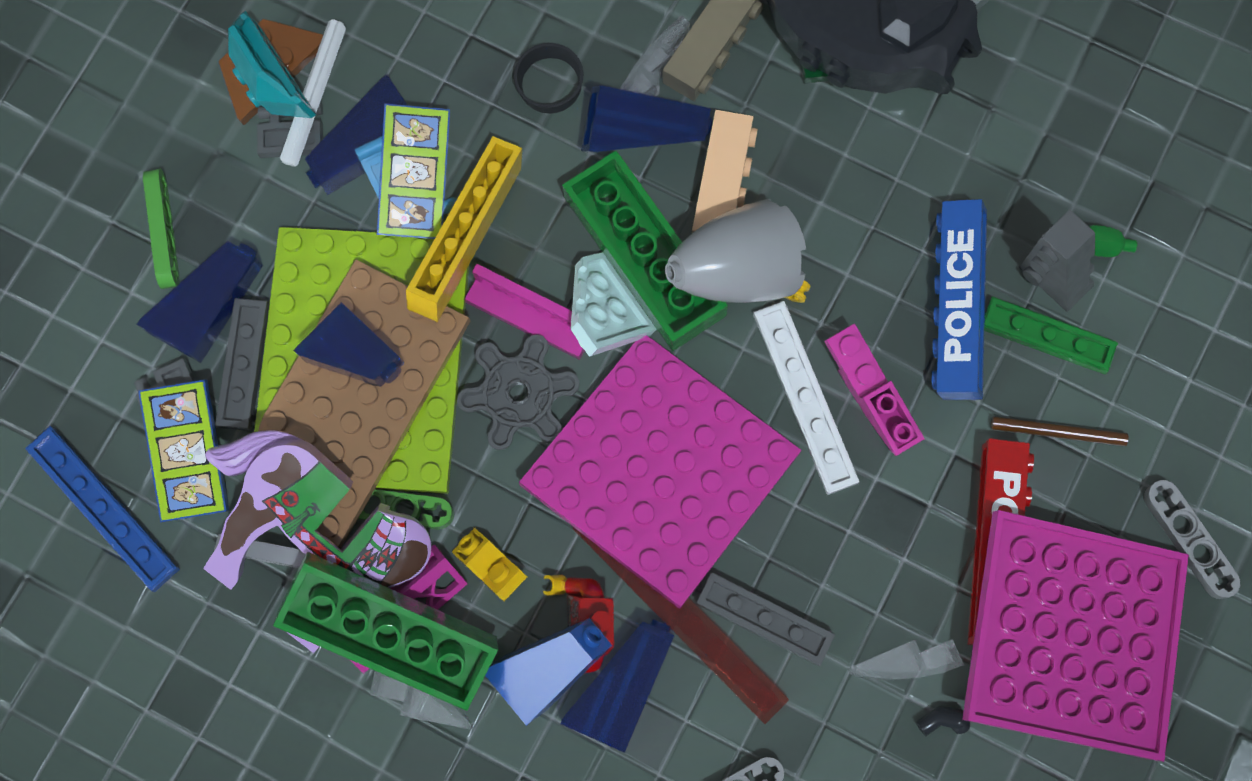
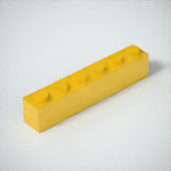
[406,136,522,322]

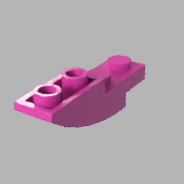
[824,324,925,456]

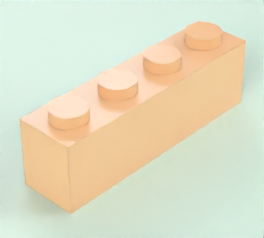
[692,110,758,233]

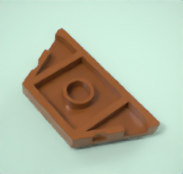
[218,19,323,125]

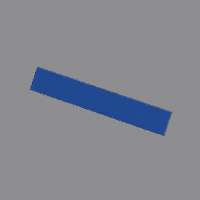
[25,426,180,592]

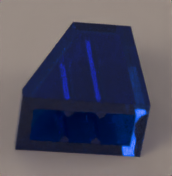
[293,302,404,387]

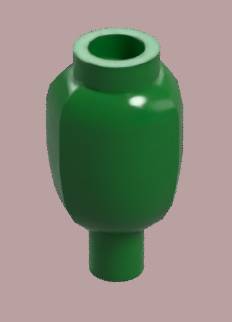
[1089,225,1137,257]

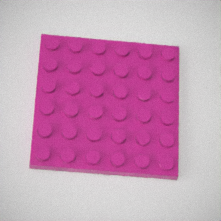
[519,335,801,609]
[962,510,1189,762]

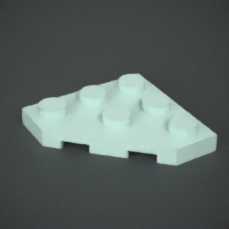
[571,252,657,357]

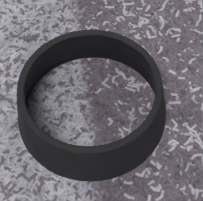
[514,43,584,114]

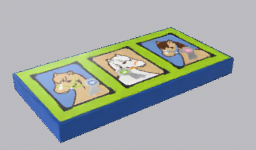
[376,104,450,239]
[138,380,229,522]

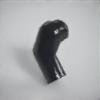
[916,705,971,737]

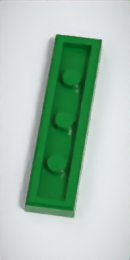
[984,297,1118,375]

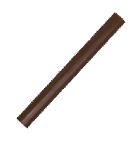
[991,416,1129,446]

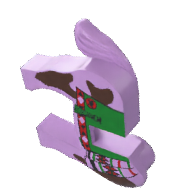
[203,430,431,653]

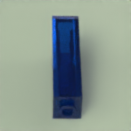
[305,75,408,195]
[581,85,712,152]
[137,241,263,363]
[561,619,675,753]

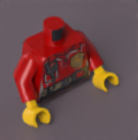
[543,575,614,674]

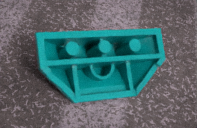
[228,11,316,118]

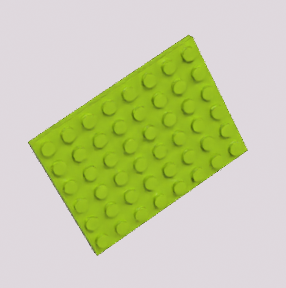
[254,227,469,494]

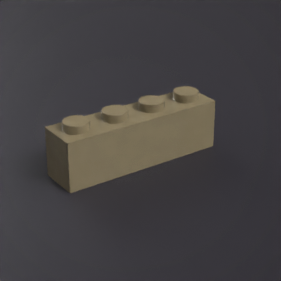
[663,0,764,102]

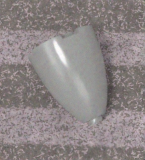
[665,199,806,303]

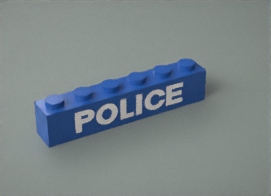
[932,199,987,400]

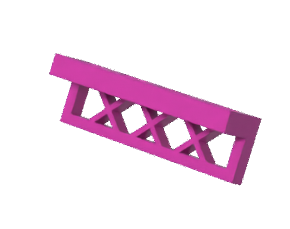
[464,264,585,360]
[350,544,468,674]

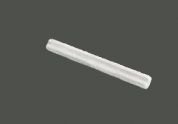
[280,19,346,167]

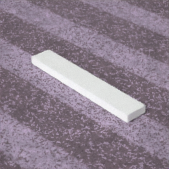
[753,301,859,495]

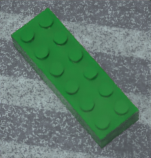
[562,150,728,352]
[273,551,498,711]

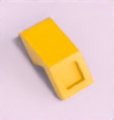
[452,528,527,602]

